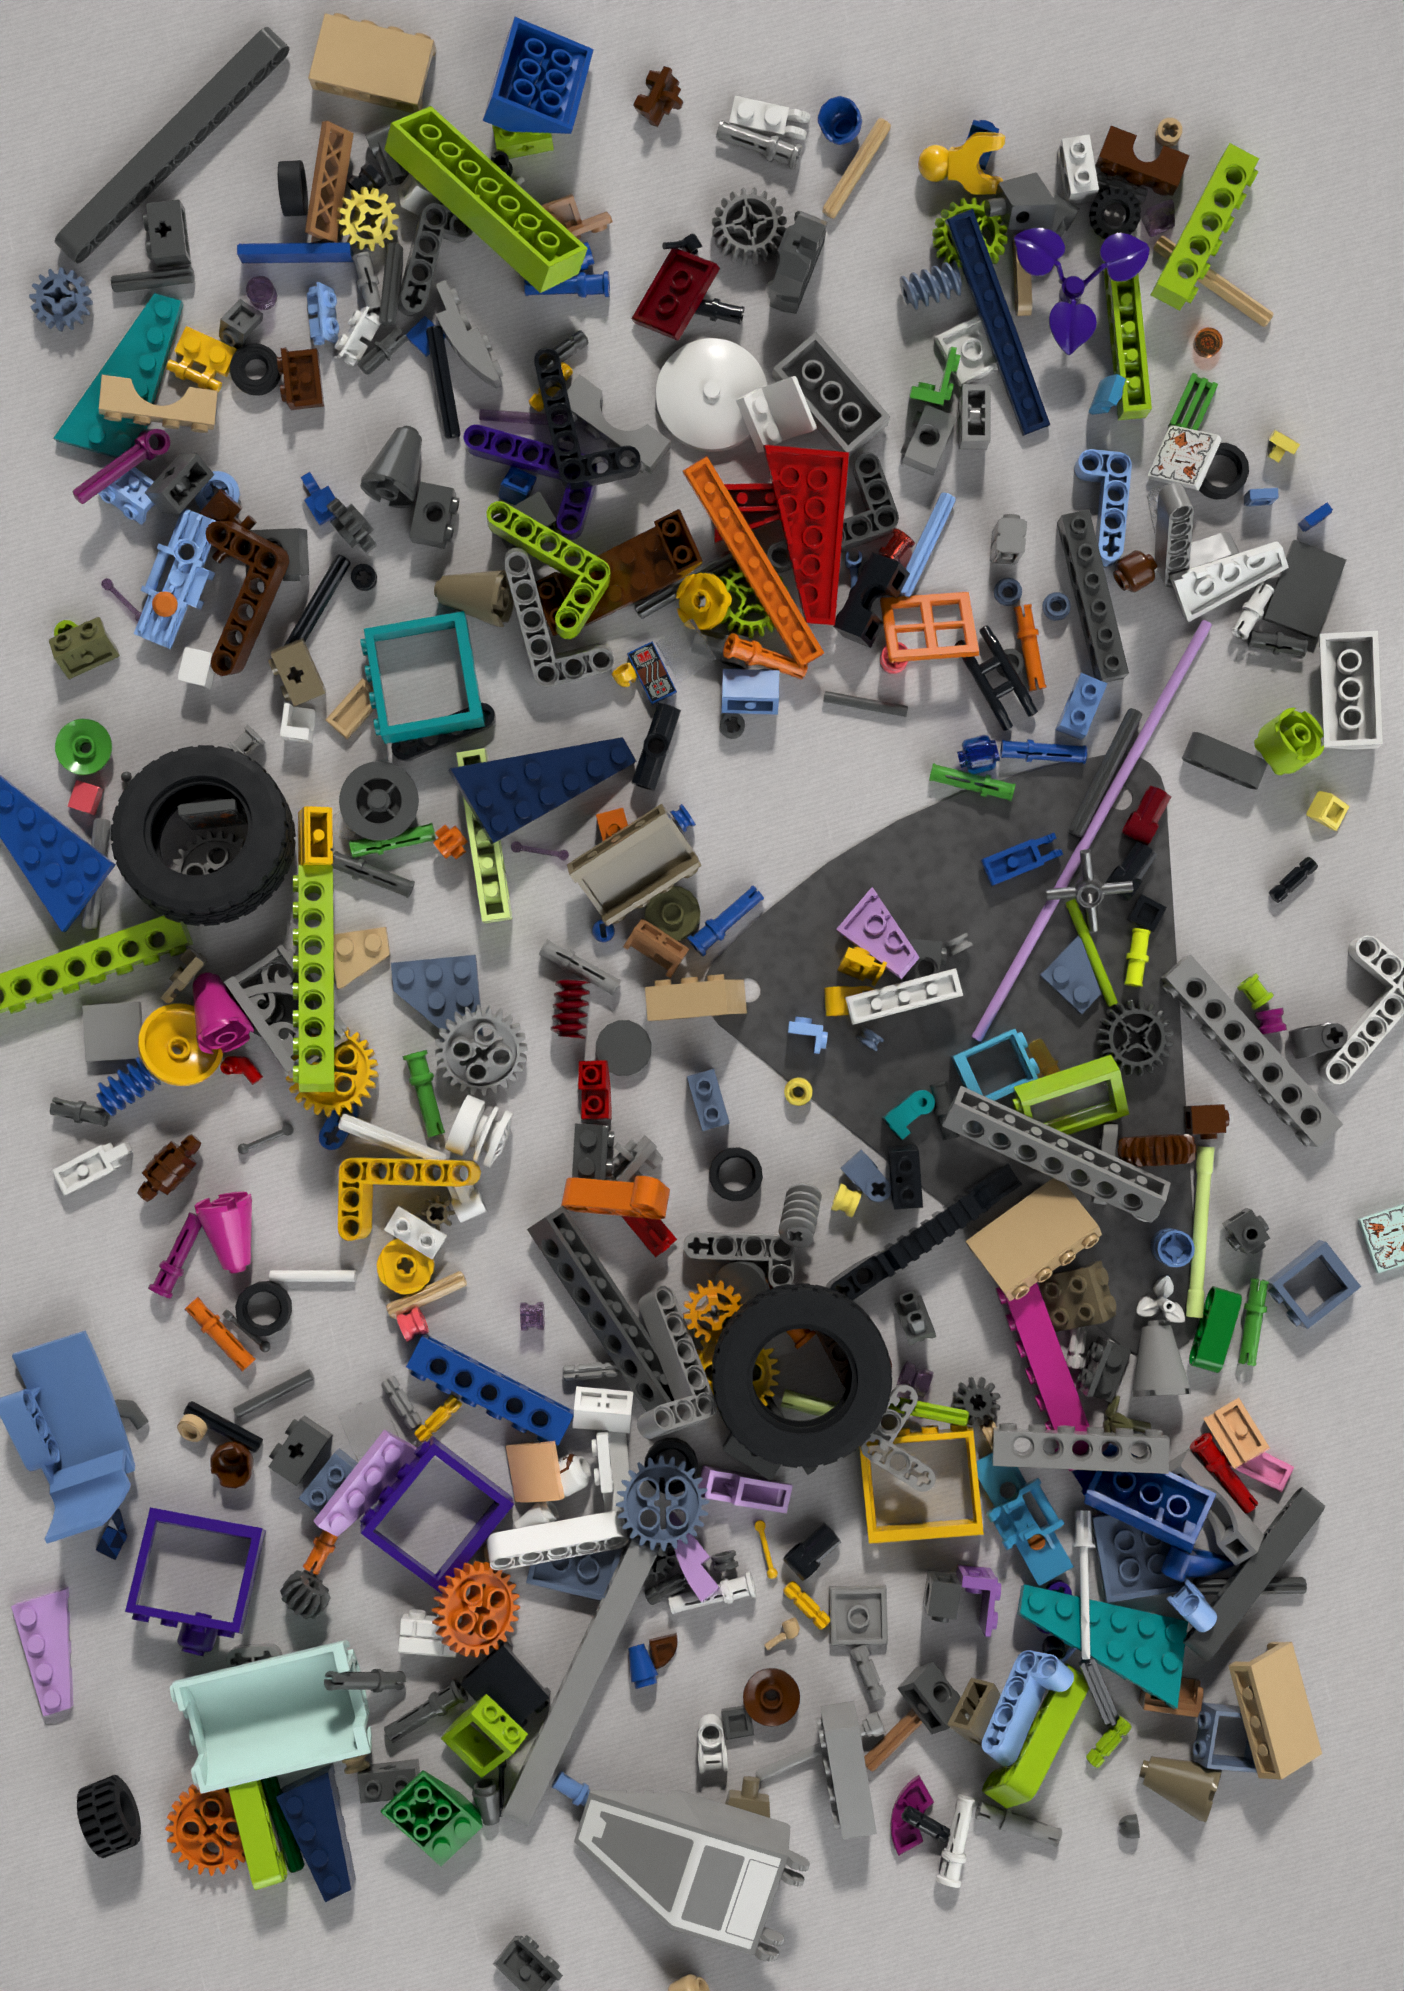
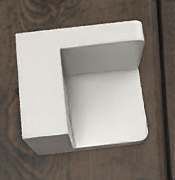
[398,173,442,220]
[178,647,215,690]
[280,703,316,744]

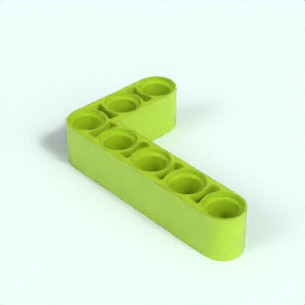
[486,501,610,639]
[982,1663,1089,1808]

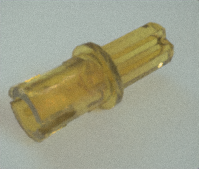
[1028,1038,1061,1076]

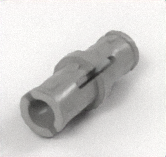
[352,252,381,313]

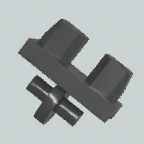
[894,1291,936,1346]

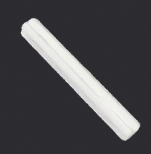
[338,1114,447,1169]

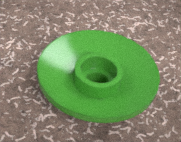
[55,719,112,775]

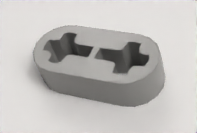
[226,1643,282,1668]

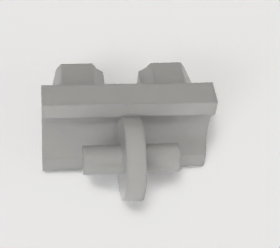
[612,1135,663,1182]

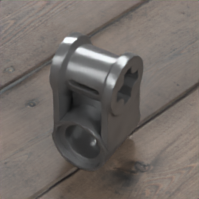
[1288,1023,1348,1059]

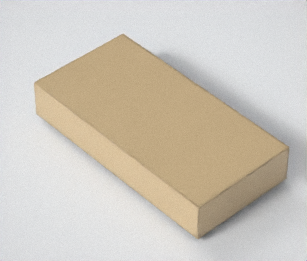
[325,678,375,740]

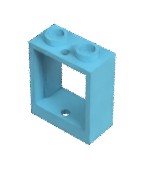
[950,1029,1040,1101]

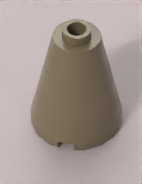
[434,570,514,627]
[1139,1756,1222,1823]

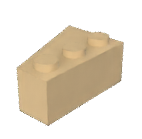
[645,974,747,1021]

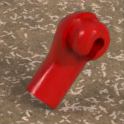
[220,1056,263,1085]

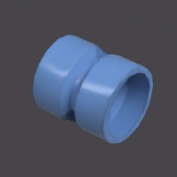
[1150,1228,1195,1267]

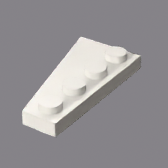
[1169,541,1289,622]

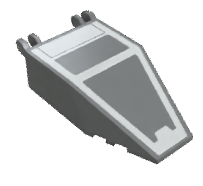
[574,1790,810,1962]

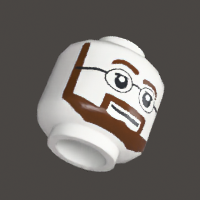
[558,1454,591,1497]

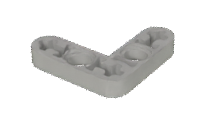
[860,1384,936,1492]

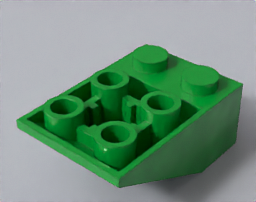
[381,1770,483,1866]

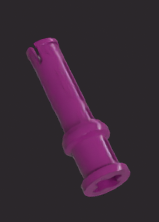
[148,1212,202,1299]

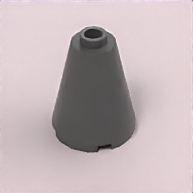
[360,426,422,509]

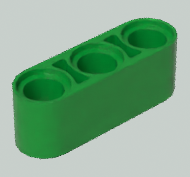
[1189,1286,1242,1373]

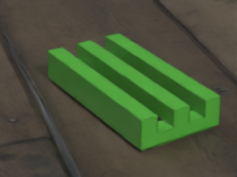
[1168,373,1218,430]

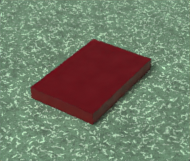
[631,249,720,341]

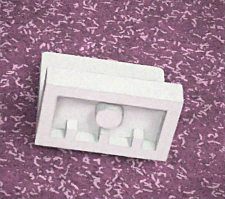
[736,376,817,453]

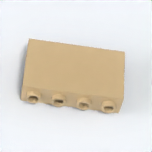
[308,13,436,113]
[966,1178,1102,1301]
[1228,1642,1322,1780]

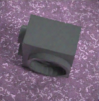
[244,528,309,582]

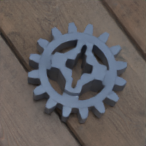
[29,267,93,332]

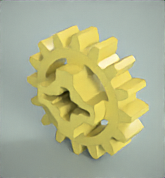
[336,187,399,251]

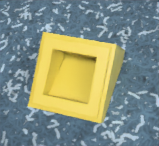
[1306,791,1350,831]

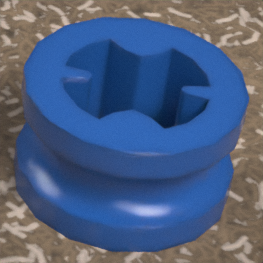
[670,804,696,833]

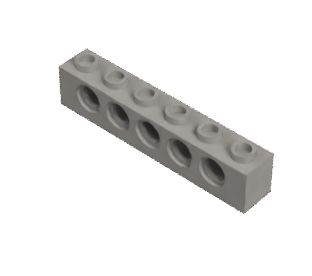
[992,1423,1170,1474]

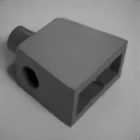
[984,173,1057,230]

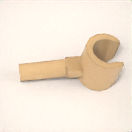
[764,1618,800,1650]

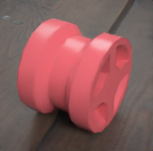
[396,1307,429,1342]

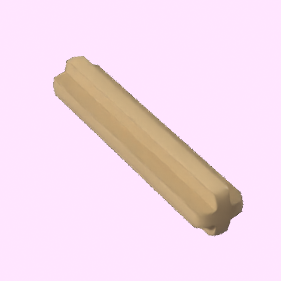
[386,1271,467,1319]

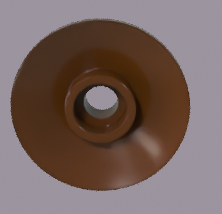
[743,1668,800,1726]

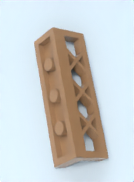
[305,121,354,243]

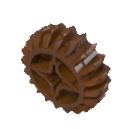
[1118,1134,1196,1167]

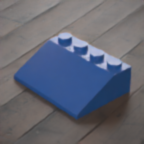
[483,17,594,134]

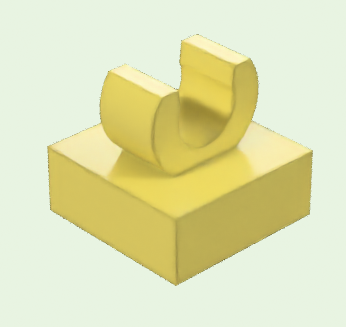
[1268,429,1300,463]

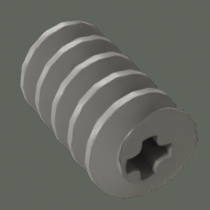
[778,1183,822,1248]

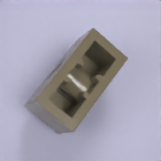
[268,638,326,707]

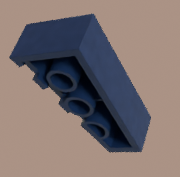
[276,1763,356,1902]

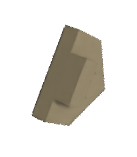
[161,947,207,1004]

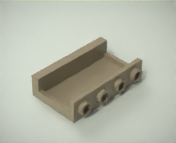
[567,804,701,926]

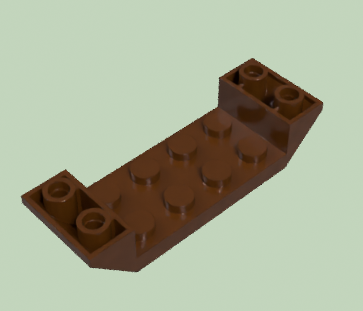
[536,509,703,636]

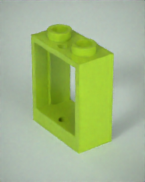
[440,1694,528,1778]

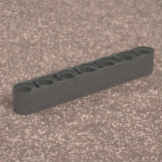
[1183,1487,1325,1662]

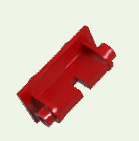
[621,1216,677,1258]

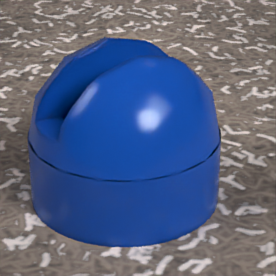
[592,920,615,943]

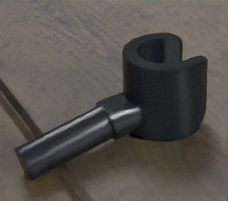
[662,234,702,255]

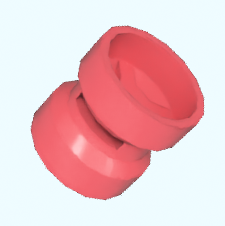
[880,642,908,674]

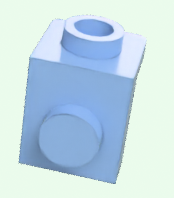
[787,1017,828,1054]

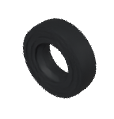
[230,343,281,396]

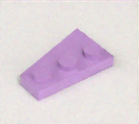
[836,887,919,979]

